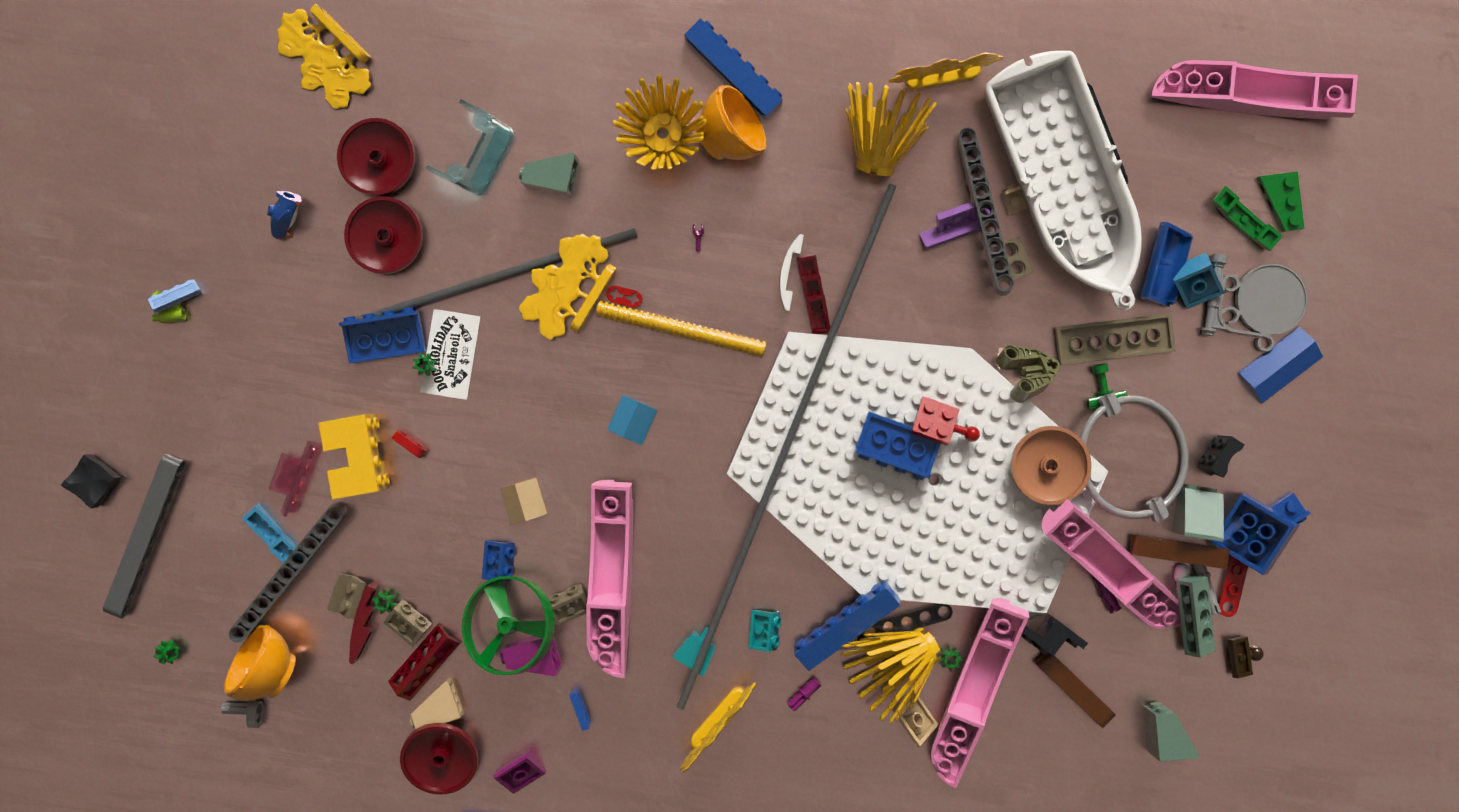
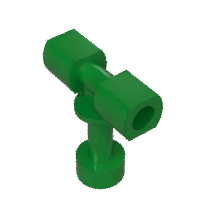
[1086,363,1127,411]

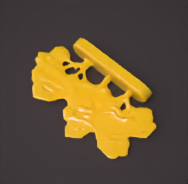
[277,3,371,109]
[888,52,1003,91]
[519,234,617,340]
[680,682,756,773]

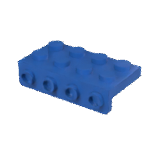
[339,307,426,364]
[854,411,940,481]

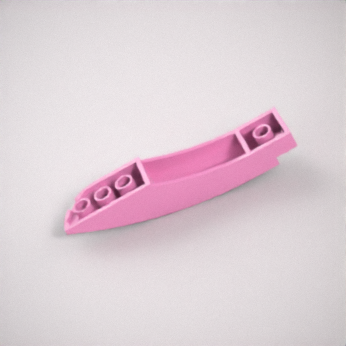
[1152,60,1358,119]
[586,480,633,678]
[1042,499,1181,629]
[931,598,1029,788]

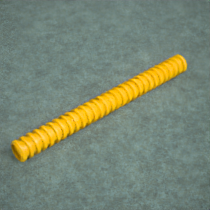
[596,300,766,358]

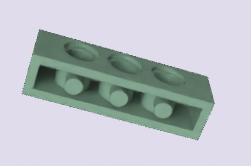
[1176,574,1216,658]

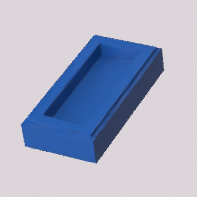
[569,689,591,731]

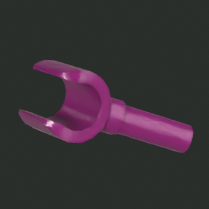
[692,223,704,251]

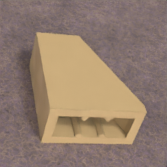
[410,677,464,729]

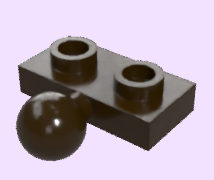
[1227,636,1264,679]

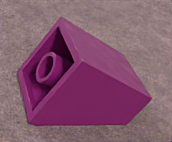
[500,636,562,676]

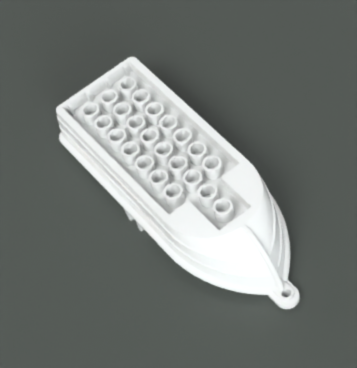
[985,51,1142,310]

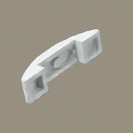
[780,234,804,312]

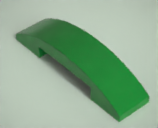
[1212,186,1283,251]

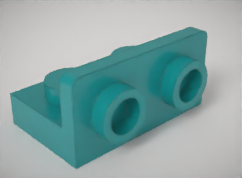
[748,610,781,652]

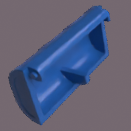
[1140,222,1193,307]

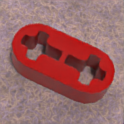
[606,286,643,308]
[392,429,427,458]

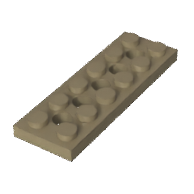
[1055,313,1176,365]

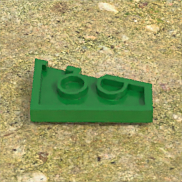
[1257,172,1305,232]

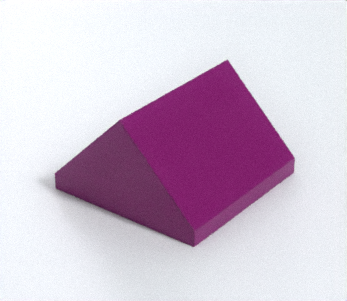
[493,748,545,794]

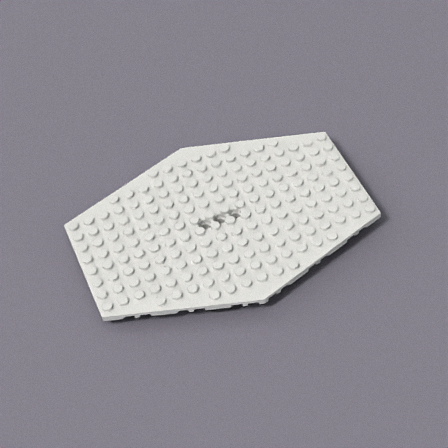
[727,332,1108,613]

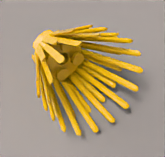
[613,75,706,170]
[845,82,937,176]
[840,628,941,724]

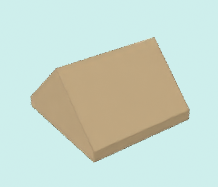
[500,478,548,525]
[892,694,939,747]

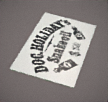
[420,309,481,400]

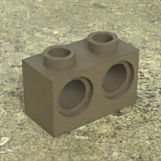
[994,236,1034,280]

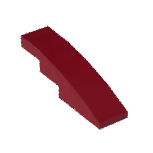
[796,254,831,334]
[349,583,379,665]

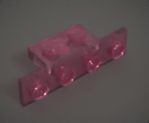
[269,440,315,517]

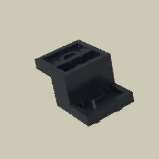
[1021,614,1088,656]

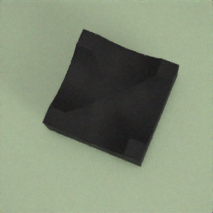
[1197,435,1245,478]
[61,454,121,509]

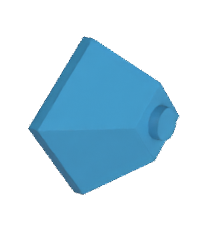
[1173,253,1225,309]

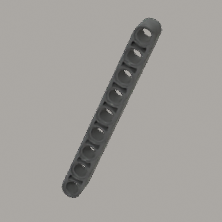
[958,128,1014,296]
[103,454,186,619]
[229,503,345,643]

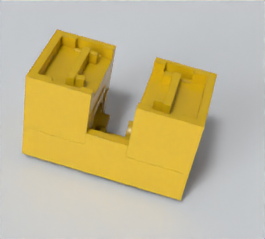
[318,414,390,500]

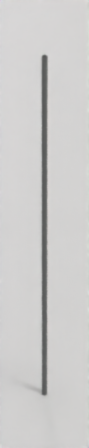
[677,183,897,710]

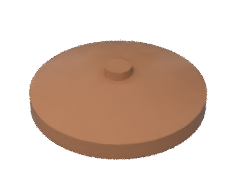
[1011,426,1092,505]

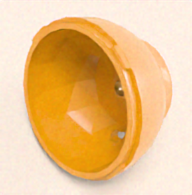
[696,85,767,160]
[224,625,296,701]

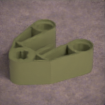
[996,345,1060,403]

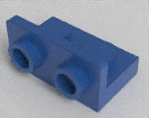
[1269,493,1311,524]
[482,540,515,581]

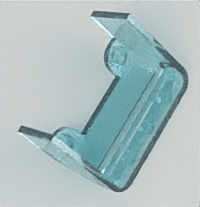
[426,99,514,196]

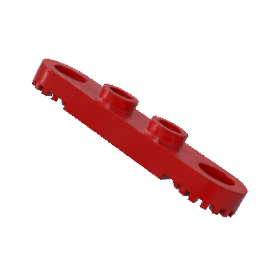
[1218,554,1248,617]

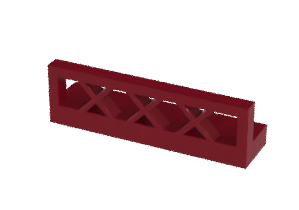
[388,624,460,701]

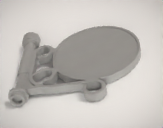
[1200,254,1308,352]

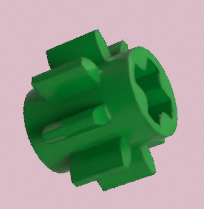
[412,353,437,376]
[372,590,398,614]
[153,640,180,665]
[939,646,963,672]

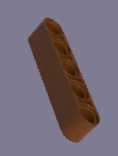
[1129,535,1230,569]
[1035,652,1116,728]

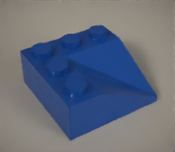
[1211,494,1300,575]

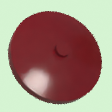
[337,118,416,196]
[344,196,423,274]
[400,723,479,795]

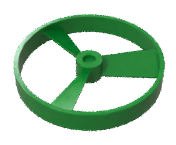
[462,576,555,675]

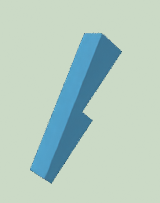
[242,503,310,569]

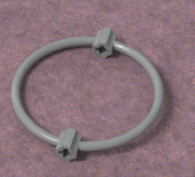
[1080,392,1189,522]

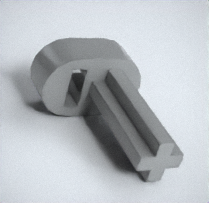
[220,701,263,728]

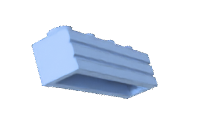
[147,279,201,314]

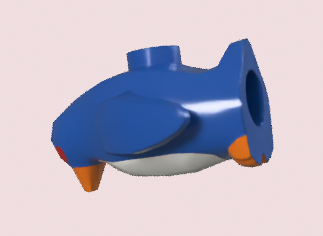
[267,191,302,239]

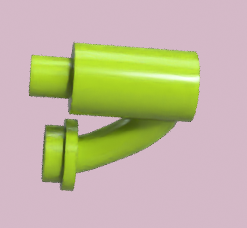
[152,291,187,324]

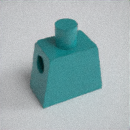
[672,626,716,676]

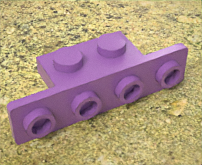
[920,202,990,249]

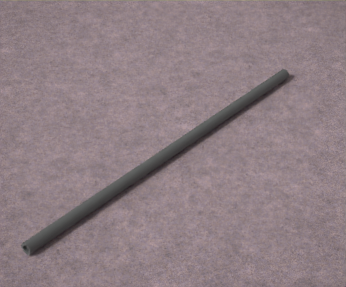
[355,228,637,319]

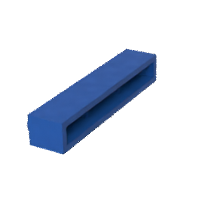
[684,18,783,120]
[794,581,901,671]

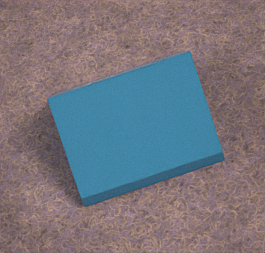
[607,395,658,445]

